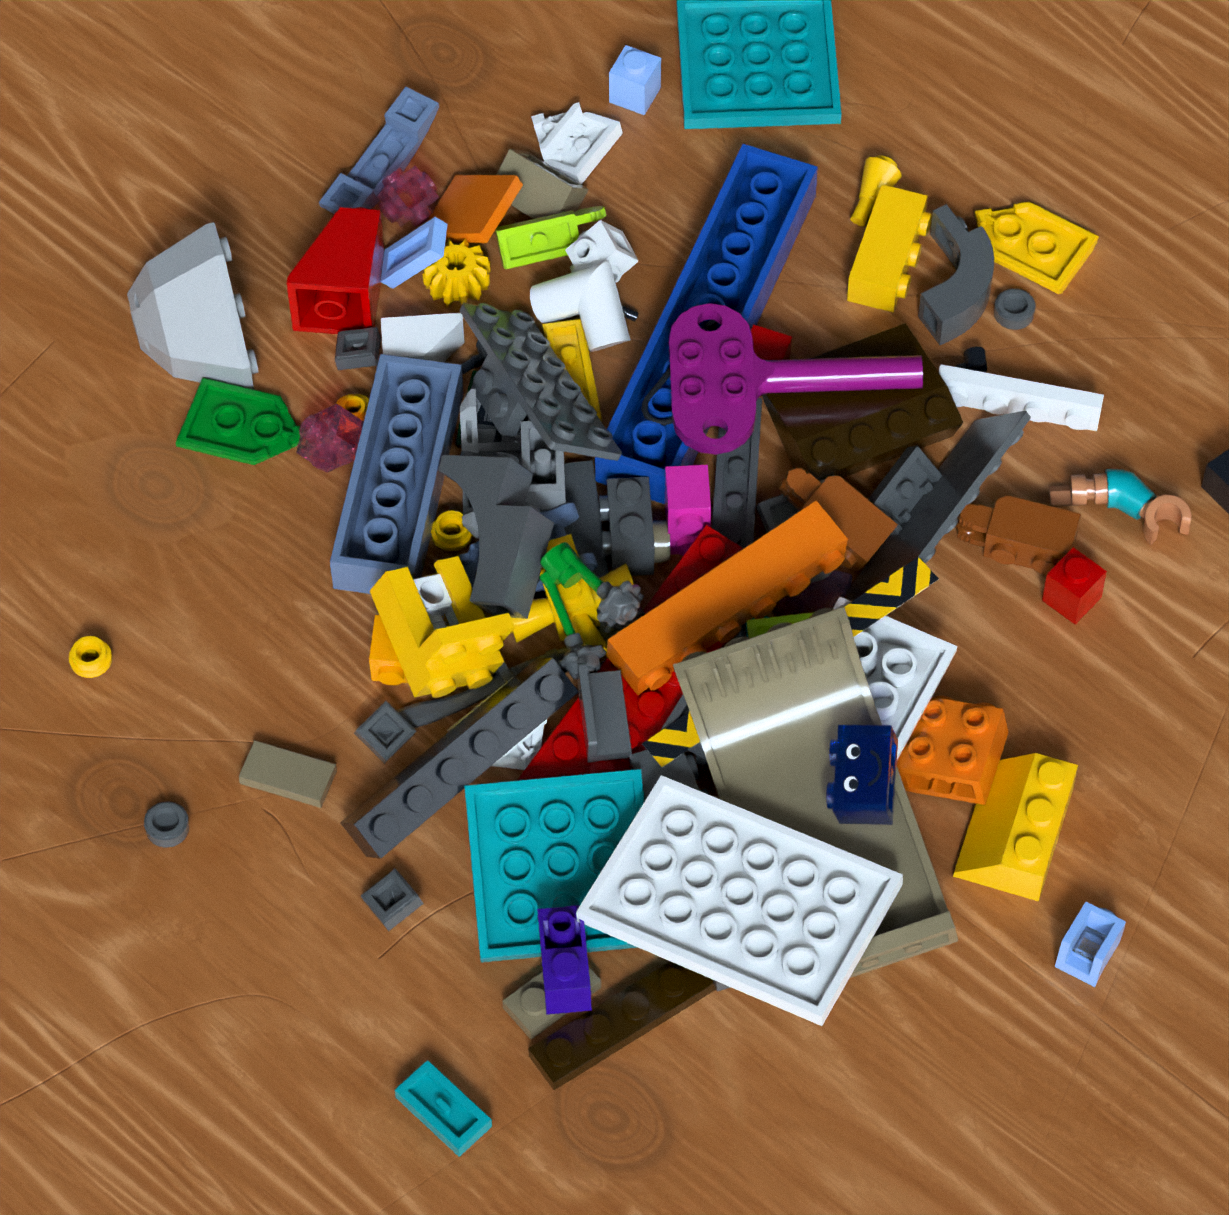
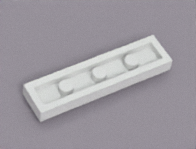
[939,364,1104,431]

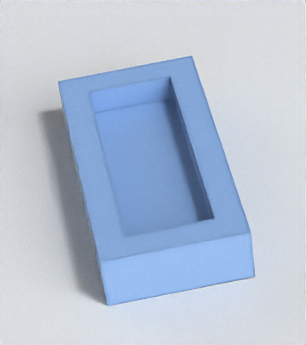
[380,217,448,289]

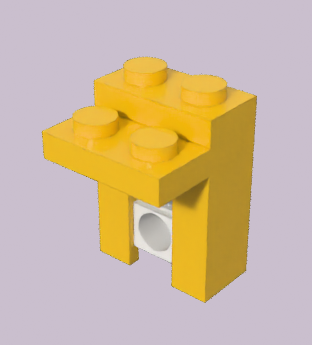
[370,556,515,698]

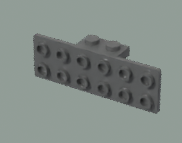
[459,303,622,461]
[845,411,1031,601]

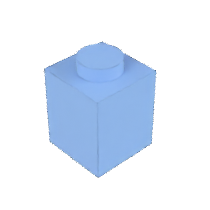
[609,45,661,115]

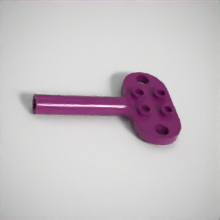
[669,303,923,455]

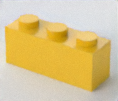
[847,184,932,313]

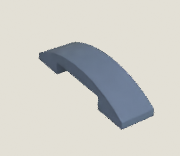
[319,87,439,214]

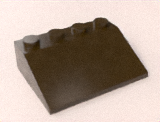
[761,323,963,481]

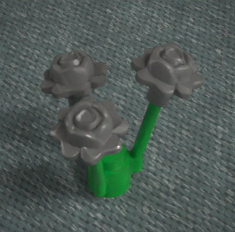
[539,542,645,680]

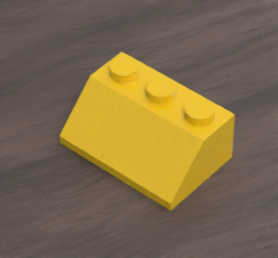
[953,753,1078,901]

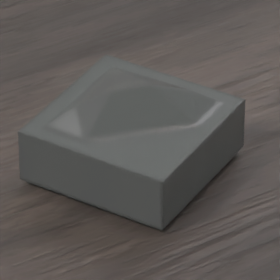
[335,327,381,370]
[354,701,417,764]
[361,869,424,931]

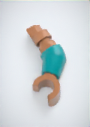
[1049,468,1192,545]

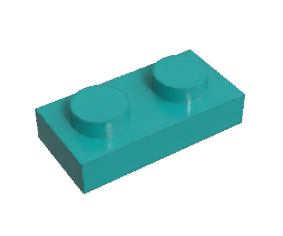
[394,1060,492,1157]

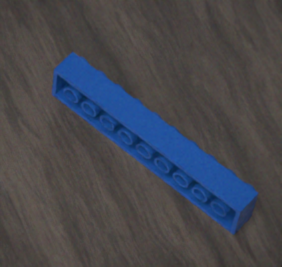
[595,144,818,504]

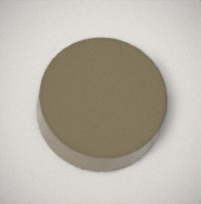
[652,520,670,563]

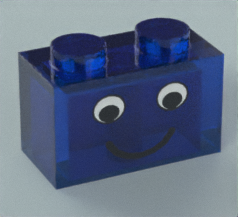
[826,725,898,825]

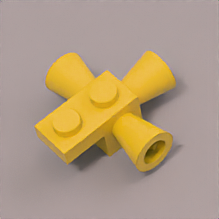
[511,534,634,663]

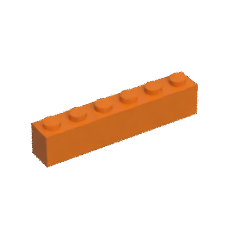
[607,500,848,695]

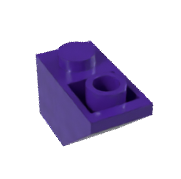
[537,905,592,1015]

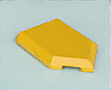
[974,202,1099,294]

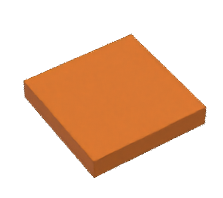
[426,175,523,243]

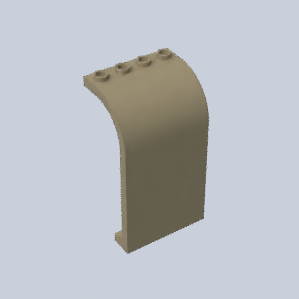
[673,607,958,978]

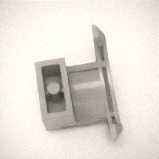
[460,389,566,538]

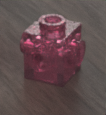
[377,165,439,227]
[296,404,364,473]

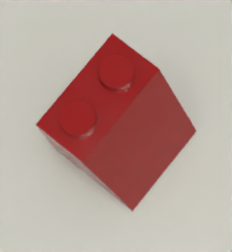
[286,207,384,334]

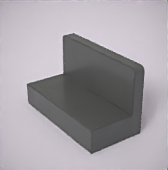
[577,663,632,763]

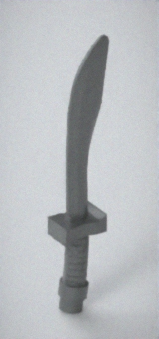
[396,647,568,728]

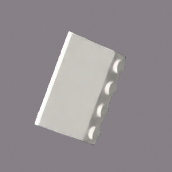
[833,597,957,762]

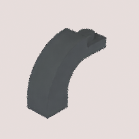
[918,204,994,345]

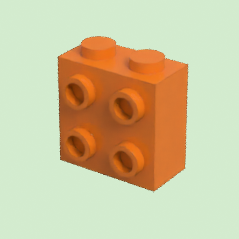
[896,696,1009,805]

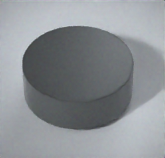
[994,289,1036,330]
[144,802,189,848]

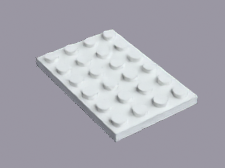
[576,775,903,1026]

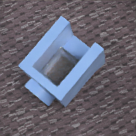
[1055,901,1126,987]

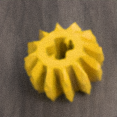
[422,238,491,307]

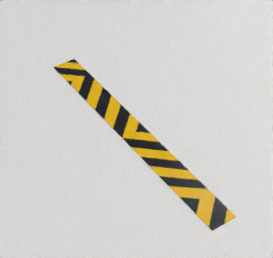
[642,557,939,767]

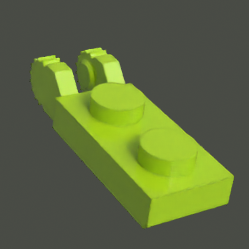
[495,206,606,269]

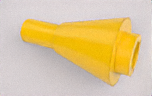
[850,155,902,226]

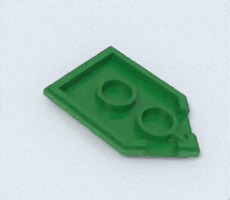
[175,378,307,465]

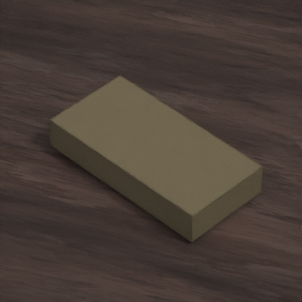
[238,740,337,808]

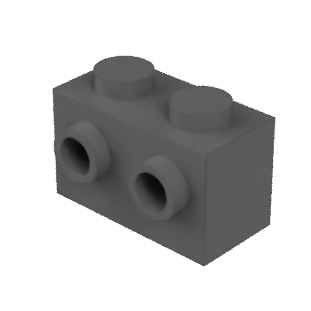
[599,477,655,576]

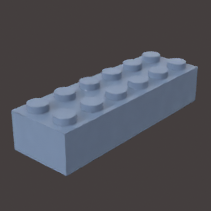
[330,354,464,594]

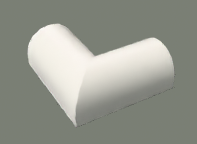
[530,262,631,352]

